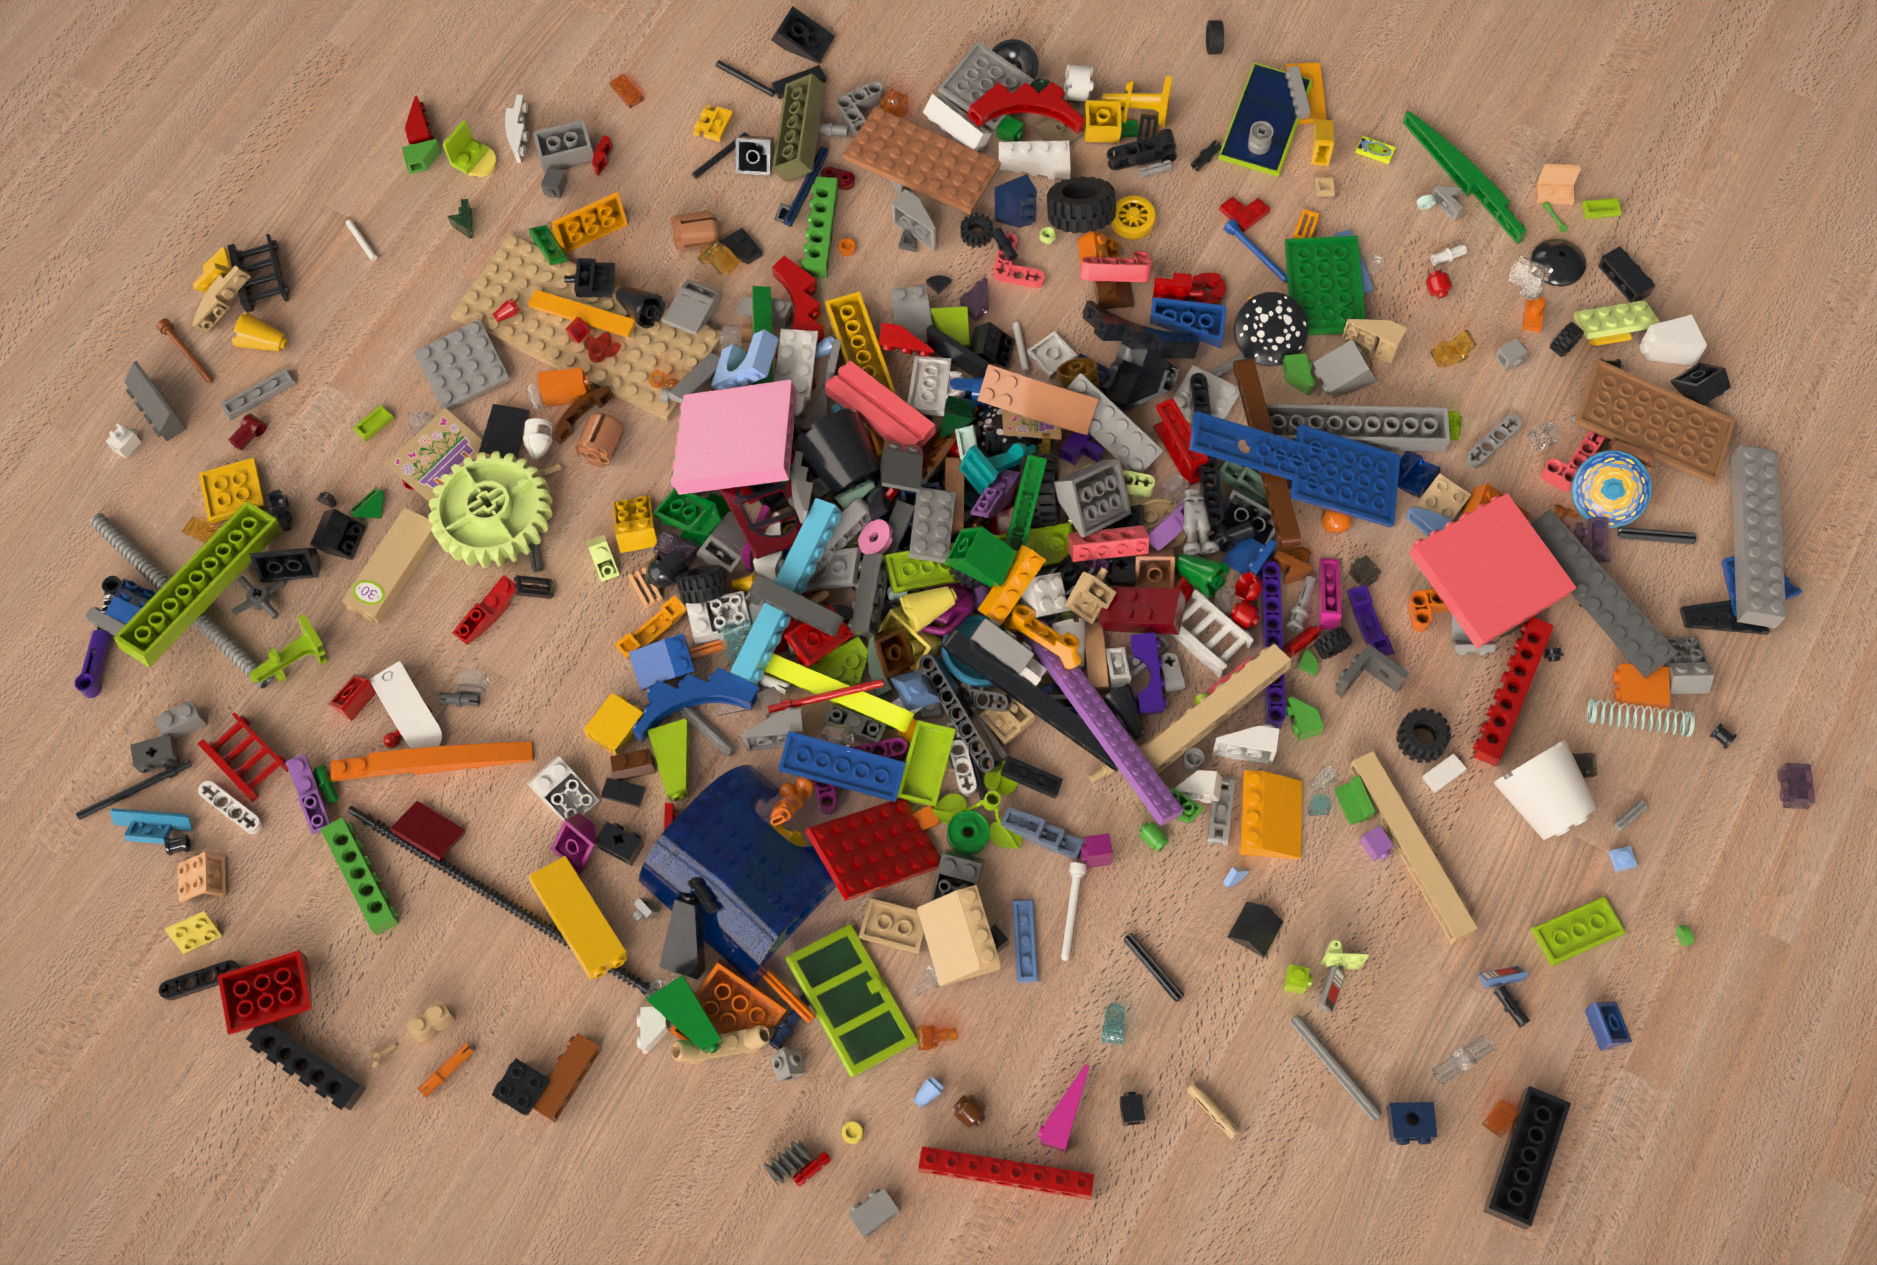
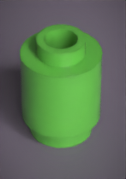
[1139,822,1169,852]

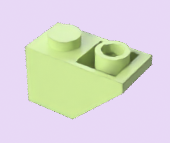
[586,535,620,582]

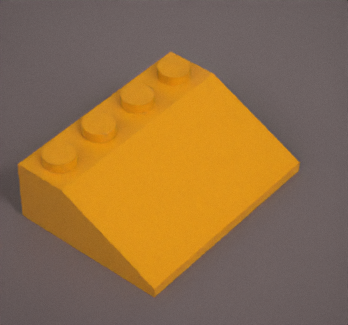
[551,191,628,254]
[1239,770,1303,859]

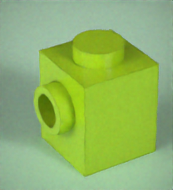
[1283,964,1312,994]

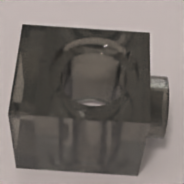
[1348,555,1381,587]

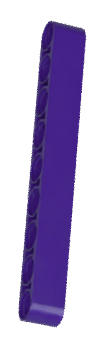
[1260,561,1286,729]

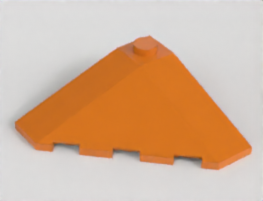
[669,958,787,1040]

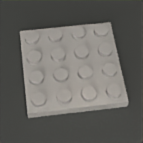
[938,41,1034,130]
[414,319,511,411]

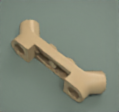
[672,1025,770,1064]

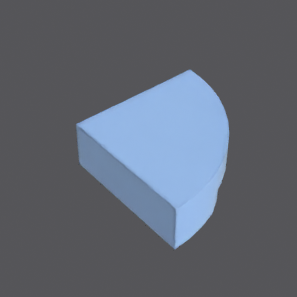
[1223,866,1249,888]

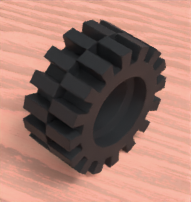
[960,213,993,248]
[1549,322,1584,357]
[1313,627,1352,659]

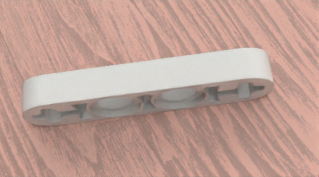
[945,722,977,796]
[198,781,263,834]

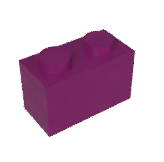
[1080,833,1113,868]

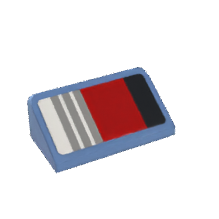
[1479,966,1528,989]

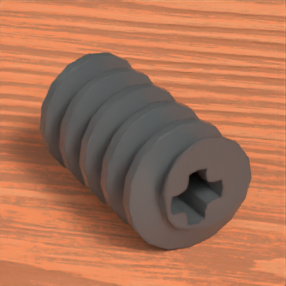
[763,1140,812,1184]

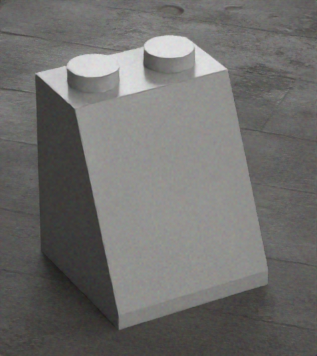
[1313,340,1377,398]

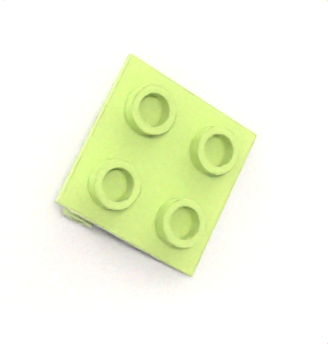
[1320,940,1369,970]

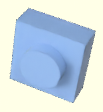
[1609,846,1637,872]

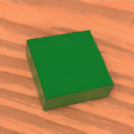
[1120,120,1138,137]

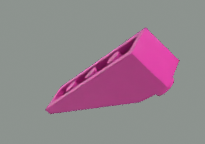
[1318,558,1342,630]
[1038,1064,1089,1152]

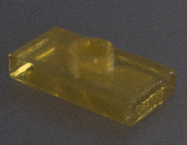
[182,516,220,544]

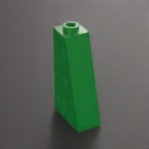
[646,975,724,1054]

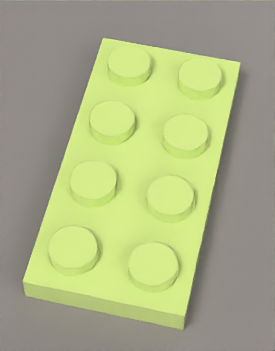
[1574,300,1660,339]

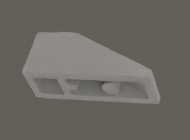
[736,297,793,329]

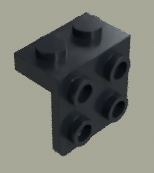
[491,1058,550,1116]

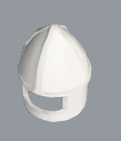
[523,418,553,460]

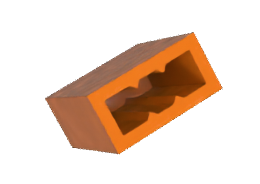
[538,367,592,407]
[1612,663,1671,711]

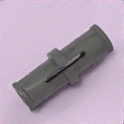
[438,691,481,707]

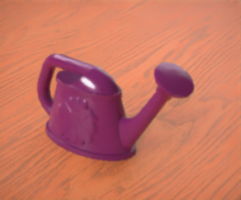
[922,582,982,635]

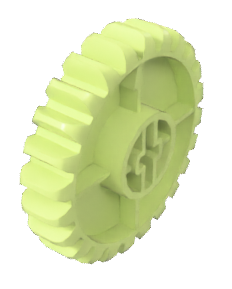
[428,451,553,568]

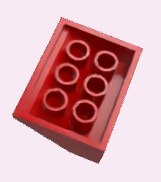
[217,950,312,1035]

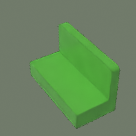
[1334,776,1375,825]

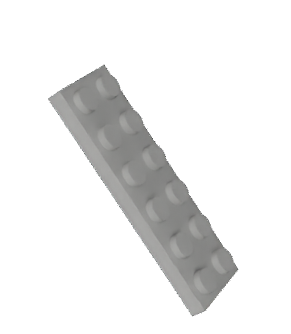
[1067,373,1164,473]

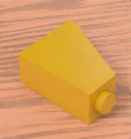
[1311,119,1334,166]

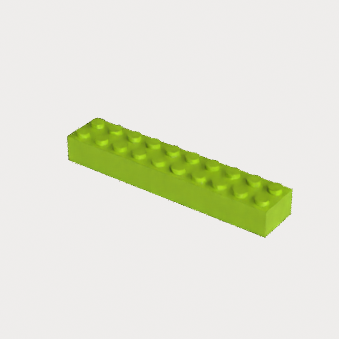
[114,501,281,668]

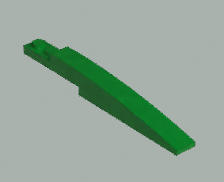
[1403,111,1527,244]
[752,286,773,385]
[986,454,1047,631]

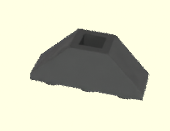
[824,704,887,743]

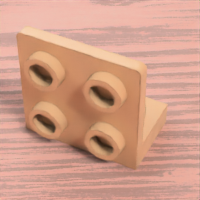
[1536,163,1581,205]
[178,852,226,902]

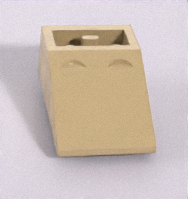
[1341,319,1407,364]

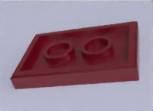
[391,801,465,861]

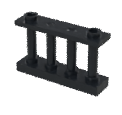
[227,234,290,312]

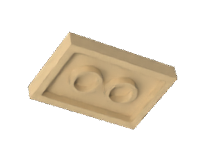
[859,898,924,954]

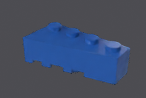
[1150,297,1227,349]

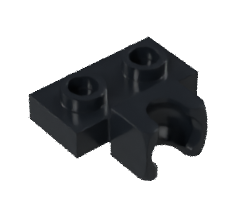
[267,489,293,532]

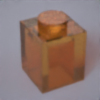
[1481,1100,1518,1138]

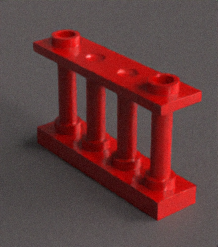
[1153,398,1208,487]
[197,712,289,802]

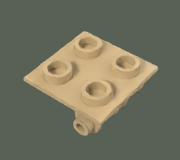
[1417,473,1471,521]

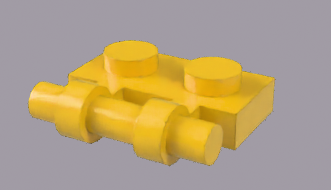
[693,105,733,142]

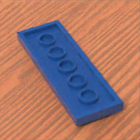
[778,731,906,802]

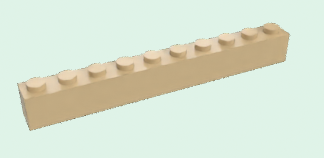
[1140,644,1291,774]
[1349,751,1478,944]

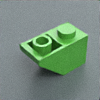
[402,139,441,174]
[1282,353,1315,395]
[1286,697,1324,740]

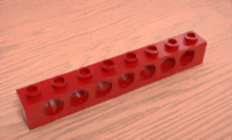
[1472,617,1554,767]
[918,1146,1094,1200]

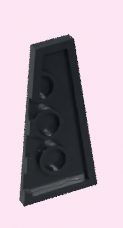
[1680,600,1770,635]

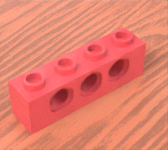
[1067,526,1149,562]

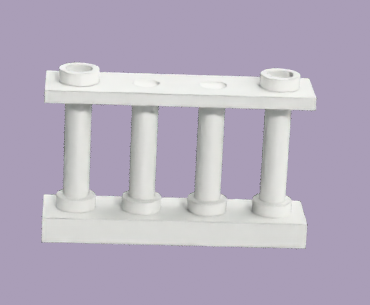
[1171,590,1254,678]

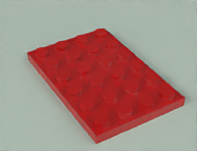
[805,798,941,901]

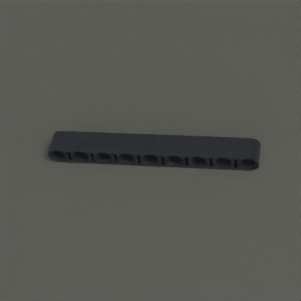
[1189,373,1224,531]

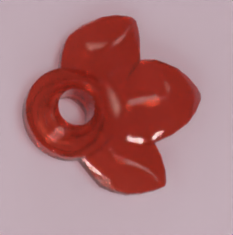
[584,332,621,363]

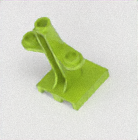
[248,613,327,684]

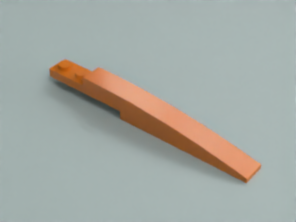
[331,741,533,782]

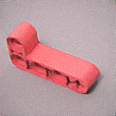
[1080,251,1152,282]
[1541,430,1606,492]

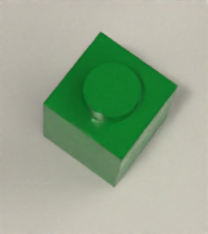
[996,115,1025,142]

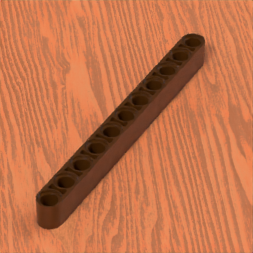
[1233,358,1301,548]

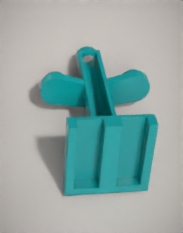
[958,443,1038,495]

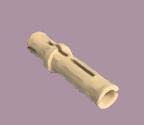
[1186,1082,1241,1140]

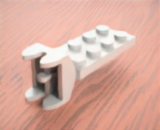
[774,329,818,430]

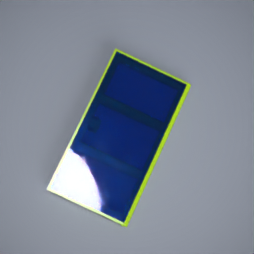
[1218,63,1313,177]

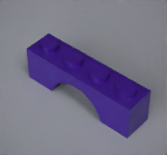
[1130,633,1167,715]

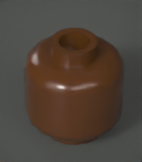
[953,1095,985,1127]

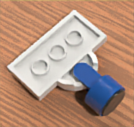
[907,356,987,416]

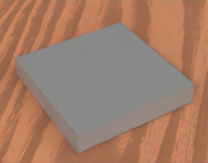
[823,339,841,388]

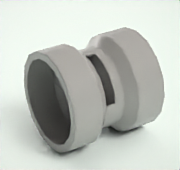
[1183,748,1205,773]

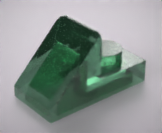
[448,199,473,239]

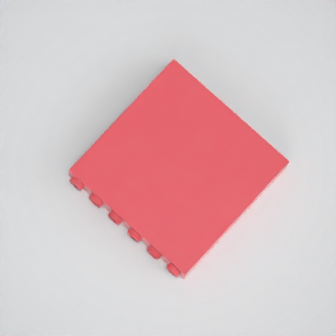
[1409,493,1576,649]

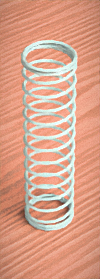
[1587,698,1695,737]

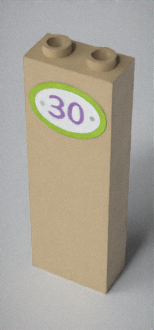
[342,508,436,624]

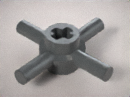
[231,576,285,619]

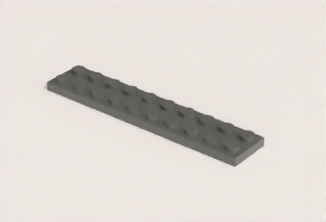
[1531,509,1678,679]

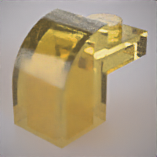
[697,241,740,275]
[1430,330,1477,367]

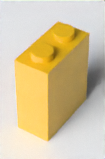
[583,693,644,755]

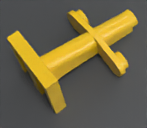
[1102,76,1173,127]

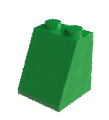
[944,527,1017,587]

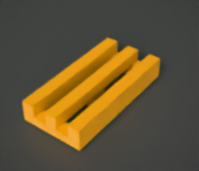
[1292,209,1320,239]

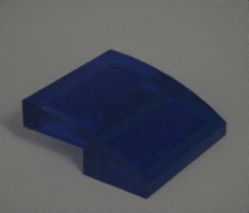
[1398,451,1441,498]

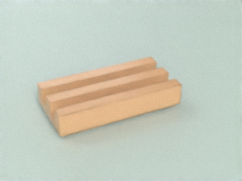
[628,567,663,609]

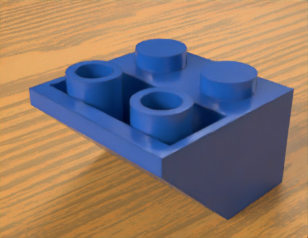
[105,578,156,624]

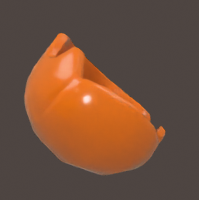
[1321,509,1353,534]

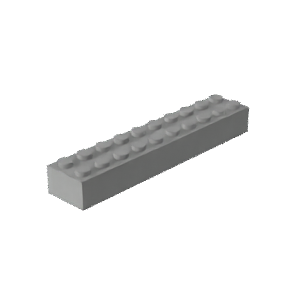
[1266,404,1450,452]
[1730,445,1786,628]

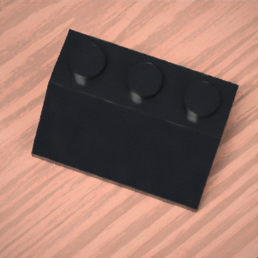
[1217,485,1276,545]
[250,548,321,583]

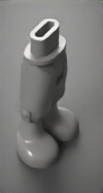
[1183,489,1219,555]

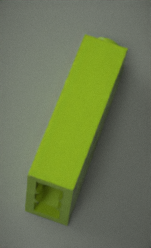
[648,718,690,801]

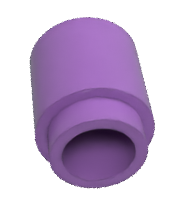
[971,585,991,614]

